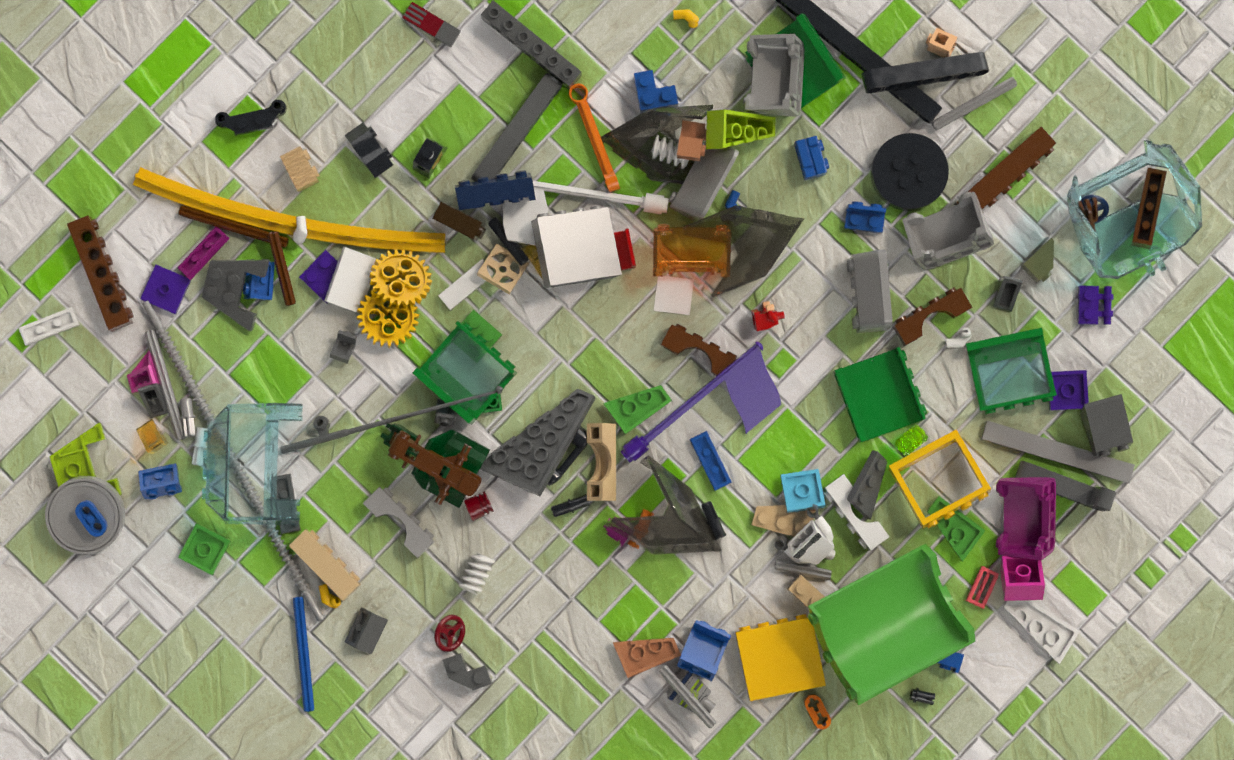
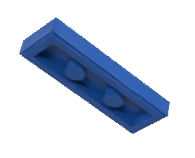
[689,431,732,491]

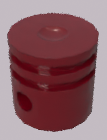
[464,491,494,521]

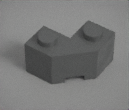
[442,653,493,690]

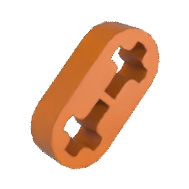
[804,694,831,729]

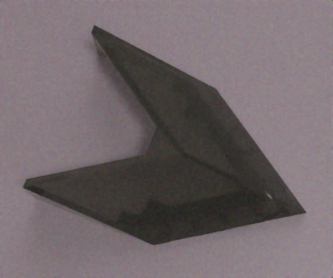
[601,105,713,184]
[682,205,804,301]
[605,455,722,555]

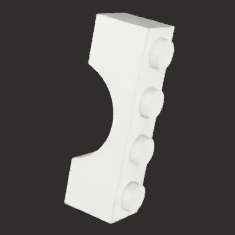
[824,474,889,550]

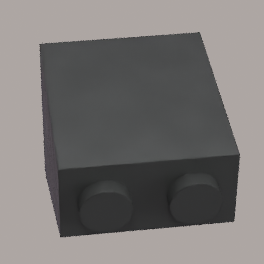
[1080,394,1133,457]

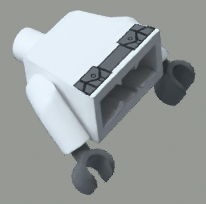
[775,504,836,565]

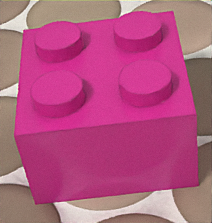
[1000,556,1045,601]

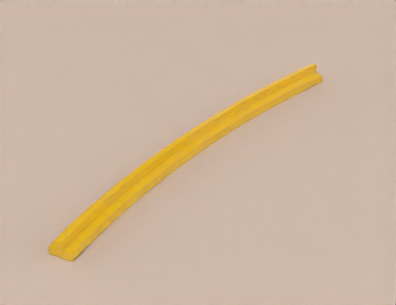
[133,167,446,253]

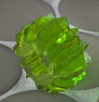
[895,425,928,456]

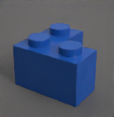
[634,70,678,114]

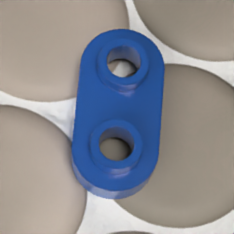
[75,500,108,537]

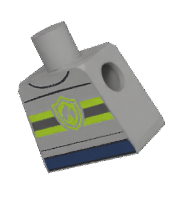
[667,671,716,713]

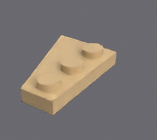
[751,505,816,537]

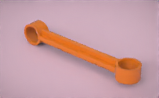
[569,83,620,193]

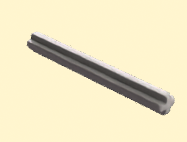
[932,77,1017,130]

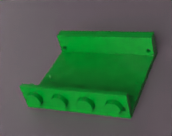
[745,14,846,108]
[833,347,927,443]

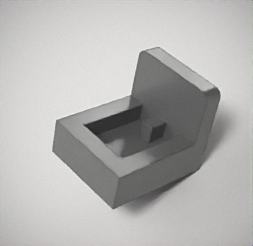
[330,330,357,364]
[434,399,456,426]

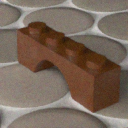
[893,287,972,346]
[661,324,737,381]

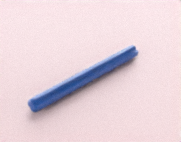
[293,597,314,712]

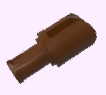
[1078,197,1098,236]

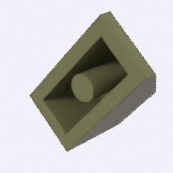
[1021,238,1054,283]

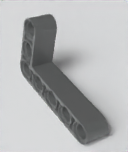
[1015,461,1117,512]

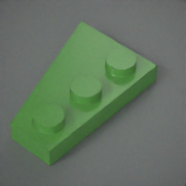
[603,385,672,435]
[927,496,985,562]

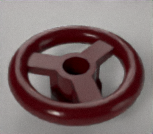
[434,614,466,652]

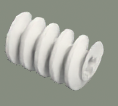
[651,135,689,169]
[458,552,495,595]

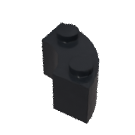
[345,122,393,178]

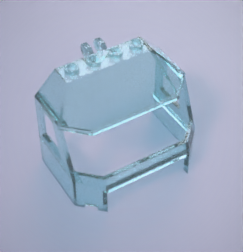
[1067,140,1202,279]
[202,403,303,526]

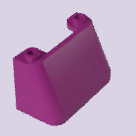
[996,477,1056,560]

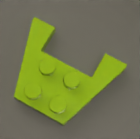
[49,423,122,495]

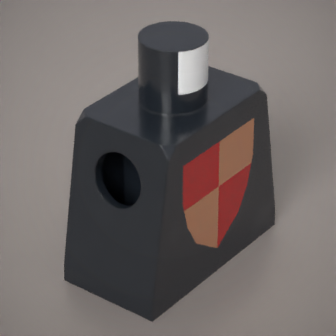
[413,138,447,179]

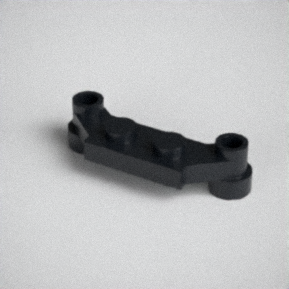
[215,100,287,136]

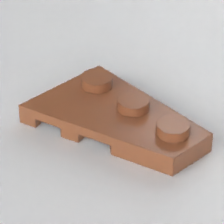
[613,638,681,678]

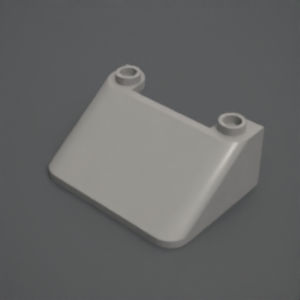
[668,141,739,222]

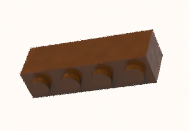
[1131,168,1167,249]

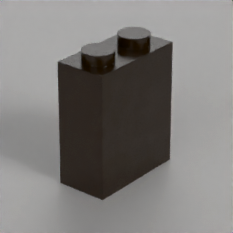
[432,202,486,241]

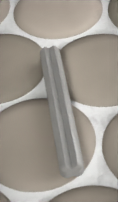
[659,666,716,728]

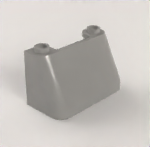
[743,34,805,117]
[902,192,994,270]

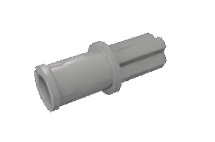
[180,398,196,437]

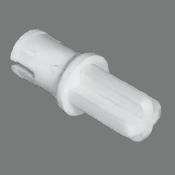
[192,427,208,466]

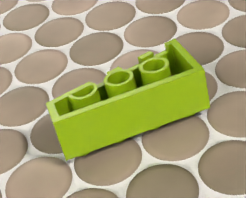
[706,109,776,149]

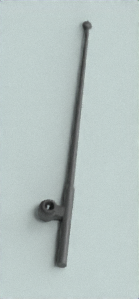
[280,386,503,454]

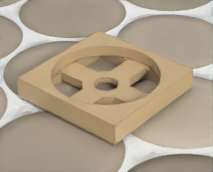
[477,244,529,295]

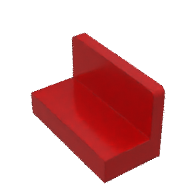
[614,228,636,271]

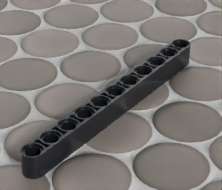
[775,0,942,124]

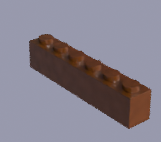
[954,126,1056,213]

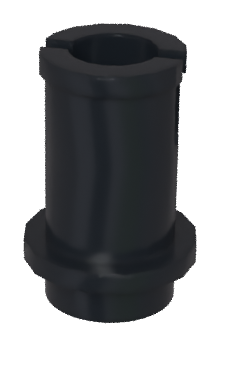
[910,688,935,705]

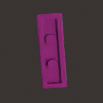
[177,226,230,280]

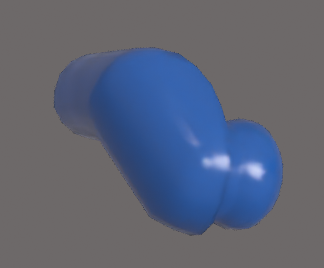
[725,190,742,218]

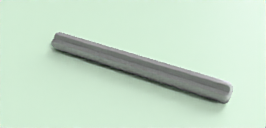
[145,330,187,440]

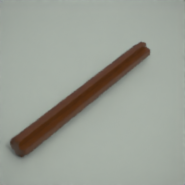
[179,205,289,248]

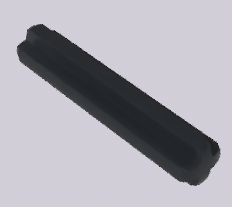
[488,217,529,266]

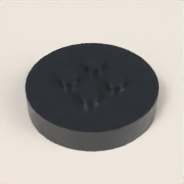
[871,133,949,211]

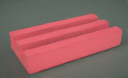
[965,566,999,609]

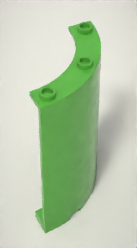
[808,543,975,706]

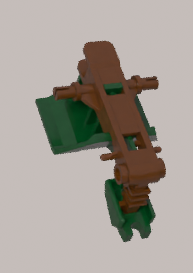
[380,423,490,508]

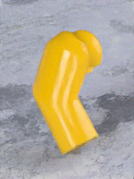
[673,9,699,28]
[318,584,341,608]

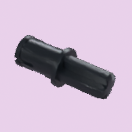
[551,494,590,517]
[701,501,726,540]

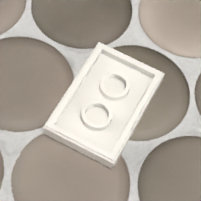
[324,247,376,314]

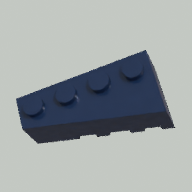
[455,170,536,210]

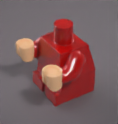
[751,301,785,331]

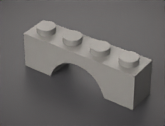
[363,487,435,558]

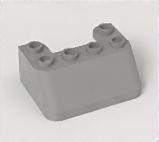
[847,250,893,333]

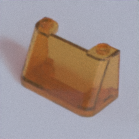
[653,224,731,277]

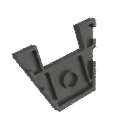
[202,259,270,331]

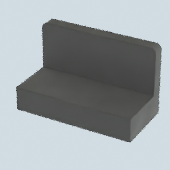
[344,607,388,654]

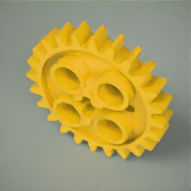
[369,249,432,309]
[356,288,419,348]

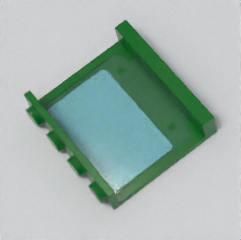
[412,321,517,425]
[966,327,1057,415]

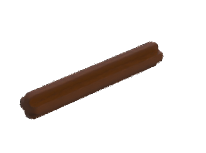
[268,231,296,306]

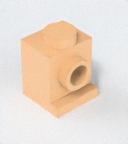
[926,28,957,58]

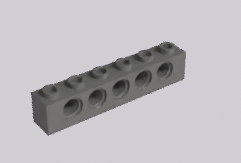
[481,0,582,89]

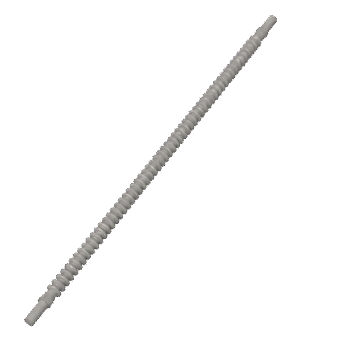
[142,301,325,622]

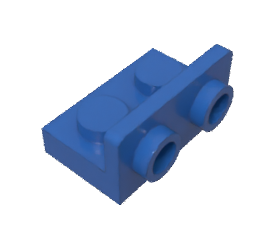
[844,201,886,233]
[242,261,275,301]
[138,463,182,500]

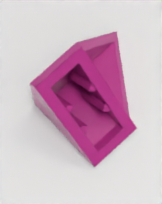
[127,350,160,393]

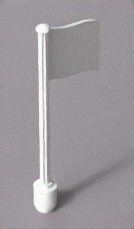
[495,174,669,245]

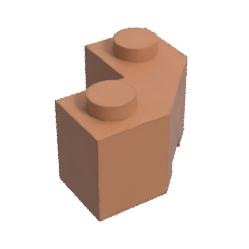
[677,120,706,161]

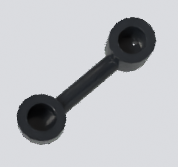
[547,426,588,486]

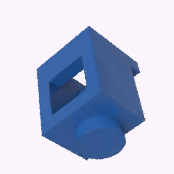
[937,652,964,673]

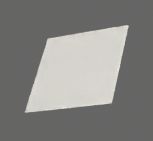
[654,275,694,315]

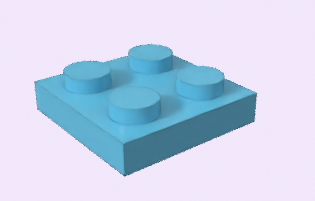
[780,469,825,513]

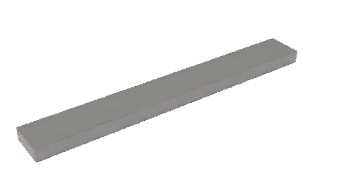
[981,421,1135,483]

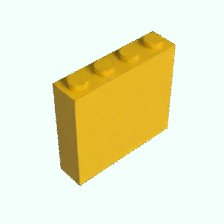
[735,614,826,701]

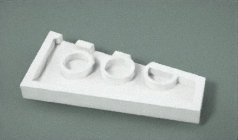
[1003,600,1080,664]

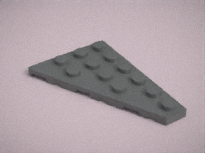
[480,389,596,497]

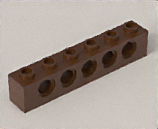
[67,215,134,332]

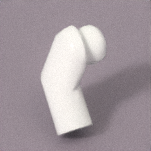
[293,216,307,244]
[946,328,972,348]

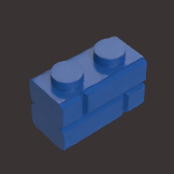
[794,136,829,180]

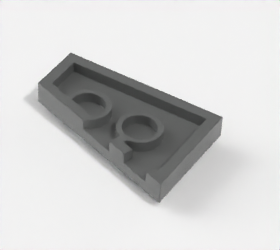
[847,450,887,520]

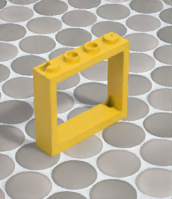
[889,429,991,529]

